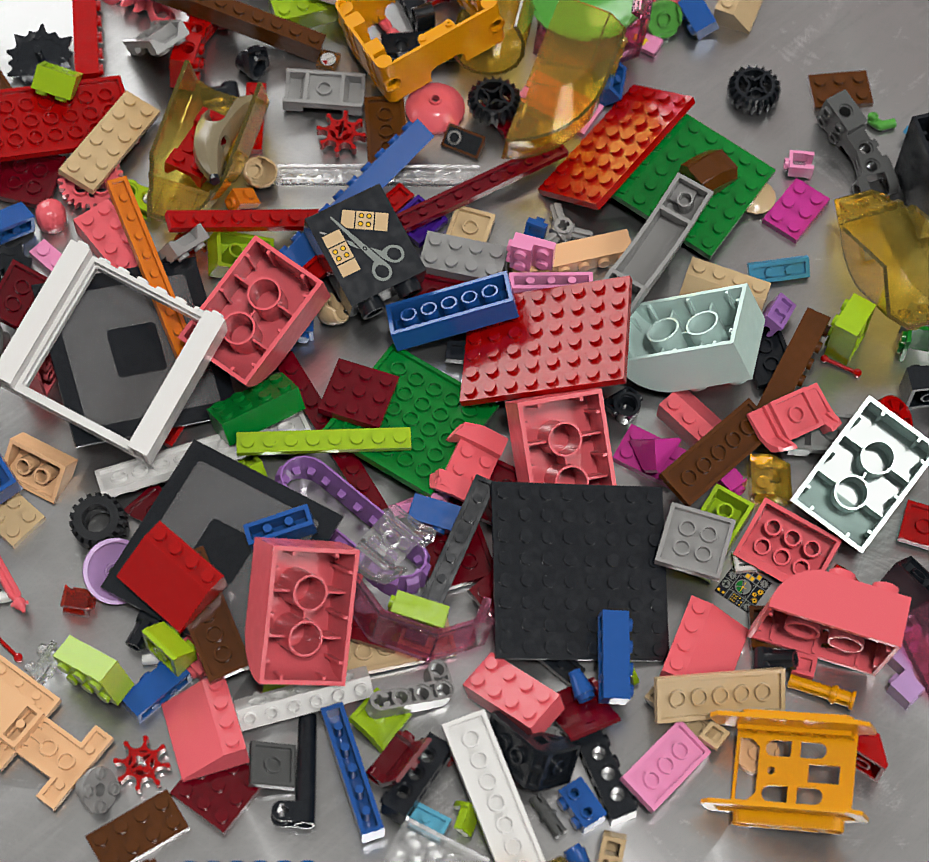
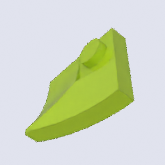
[349,687,412,753]

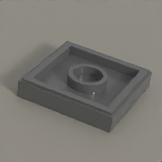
[248,740,296,791]

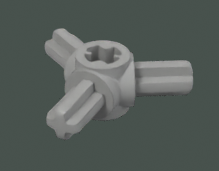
[544,203,593,244]

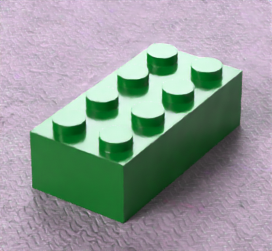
[206,372,306,446]

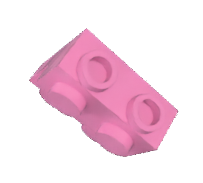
[506,232,556,272]

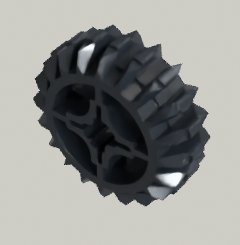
[727,64,781,115]
[467,75,521,127]

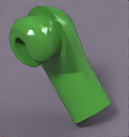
[867,112,897,131]

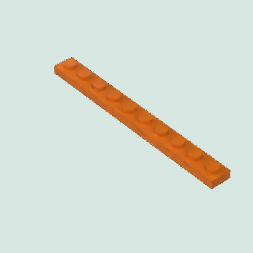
[105,176,187,359]

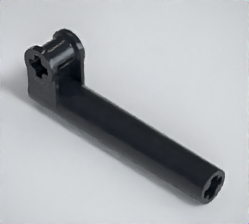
[271,713,317,829]

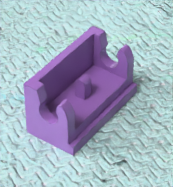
[762,292,797,337]

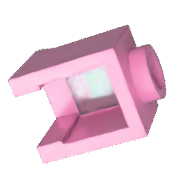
[784,150,814,180]

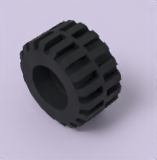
[69,492,129,550]

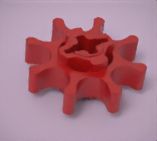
[316,110,366,158]
[113,735,171,794]

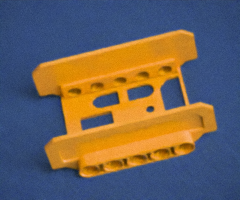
[701,709,877,834]

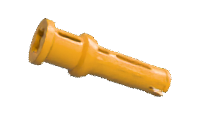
[787,674,857,710]

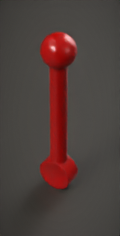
[820,354,862,378]
[0,638,23,663]

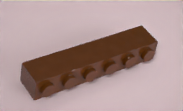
[757,307,831,408]

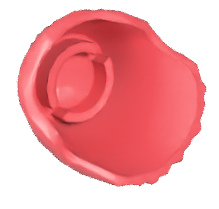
[35,198,67,235]

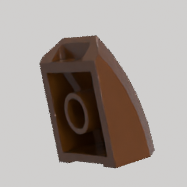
[679,149,738,197]

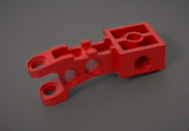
[170,14,226,91]

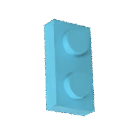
[406,802,452,841]

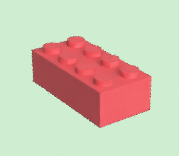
[73,198,138,269]
[463,652,565,735]

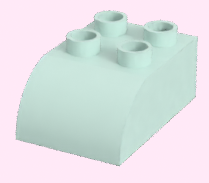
[627,283,765,392]
[790,395,929,554]

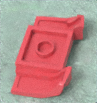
[746,383,842,452]
[429,422,508,502]

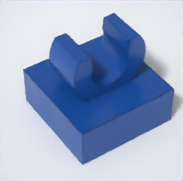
[524,216,548,239]

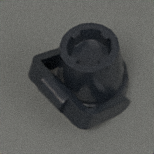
[235,45,270,80]
[604,386,643,425]

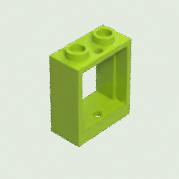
[388,590,450,635]

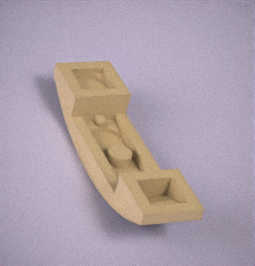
[644,686,731,751]

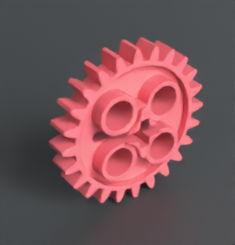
[57,158,123,212]

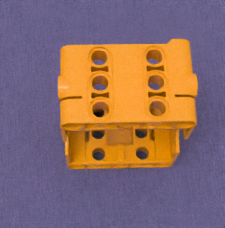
[335,0,505,102]

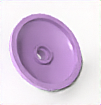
[82,538,129,605]

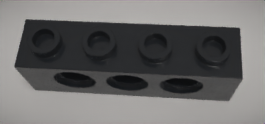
[381,31,461,62]
[577,730,639,827]
[380,732,451,826]

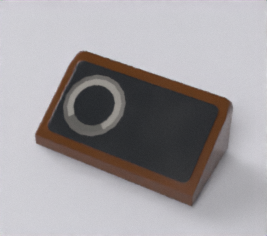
[441,123,486,160]

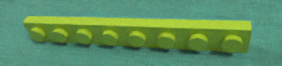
[236,427,411,456]

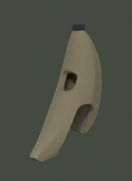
[193,95,261,186]

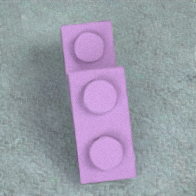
[886,623,925,710]

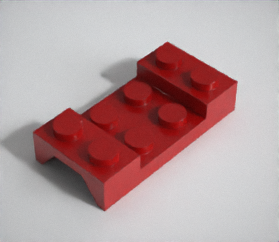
[164,106,226,188]

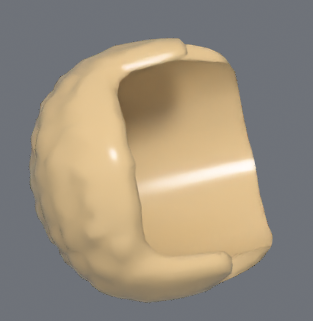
[242,156,278,189]
[317,292,349,326]

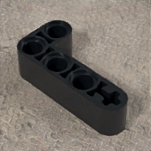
[398,0,436,32]

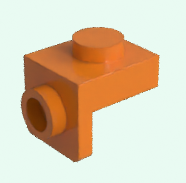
[224,187,260,210]

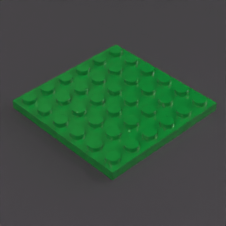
[611,113,776,260]
[322,343,499,497]

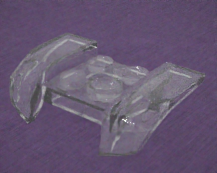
[355,503,437,585]

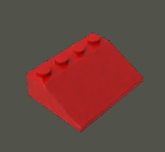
[116,521,228,633]

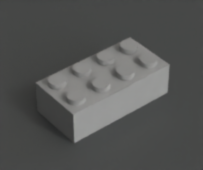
[420,231,508,282]

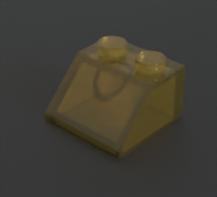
[747,454,793,505]

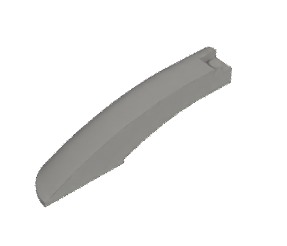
[603,172,714,317]

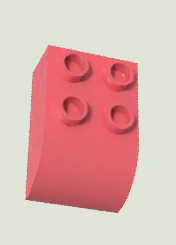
[178,235,331,387]
[505,388,617,486]
[245,537,360,686]
[747,568,912,676]

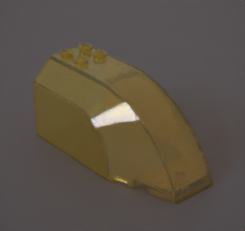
[501,0,628,160]
[147,60,270,223]
[834,189,929,330]

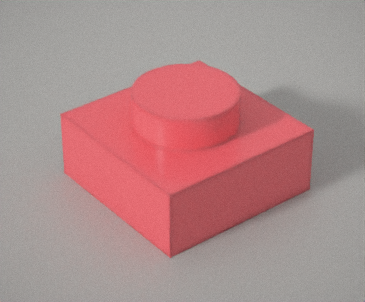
[790,651,818,680]

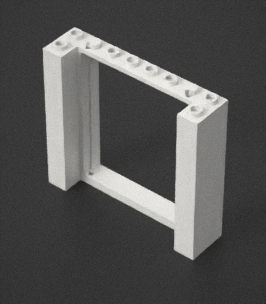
[0,239,228,465]

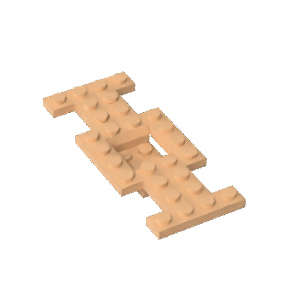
[0,655,114,812]

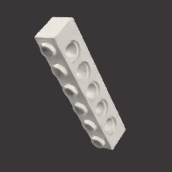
[234,666,374,732]

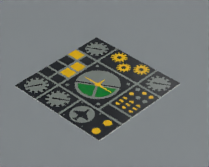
[714,565,772,613]

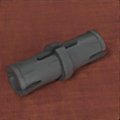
[529,793,567,839]

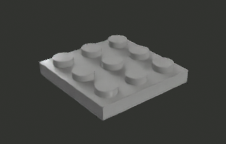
[654,502,736,582]

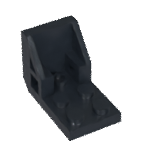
[489,710,582,791]

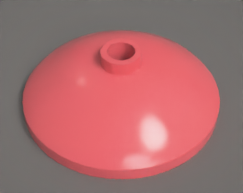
[405,82,465,135]

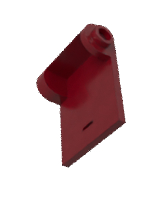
[554,677,621,742]
[366,730,432,788]

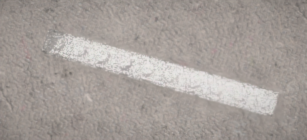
[276,164,479,187]

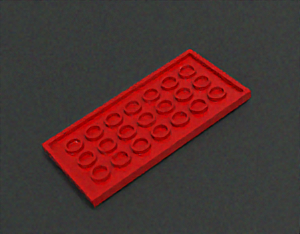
[0,75,140,162]
[538,84,696,210]

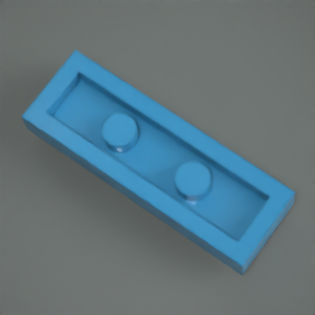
[747,255,810,282]

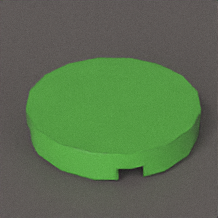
[644,0,683,39]

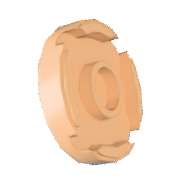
[734,738,780,776]

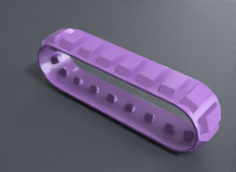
[274,455,431,596]

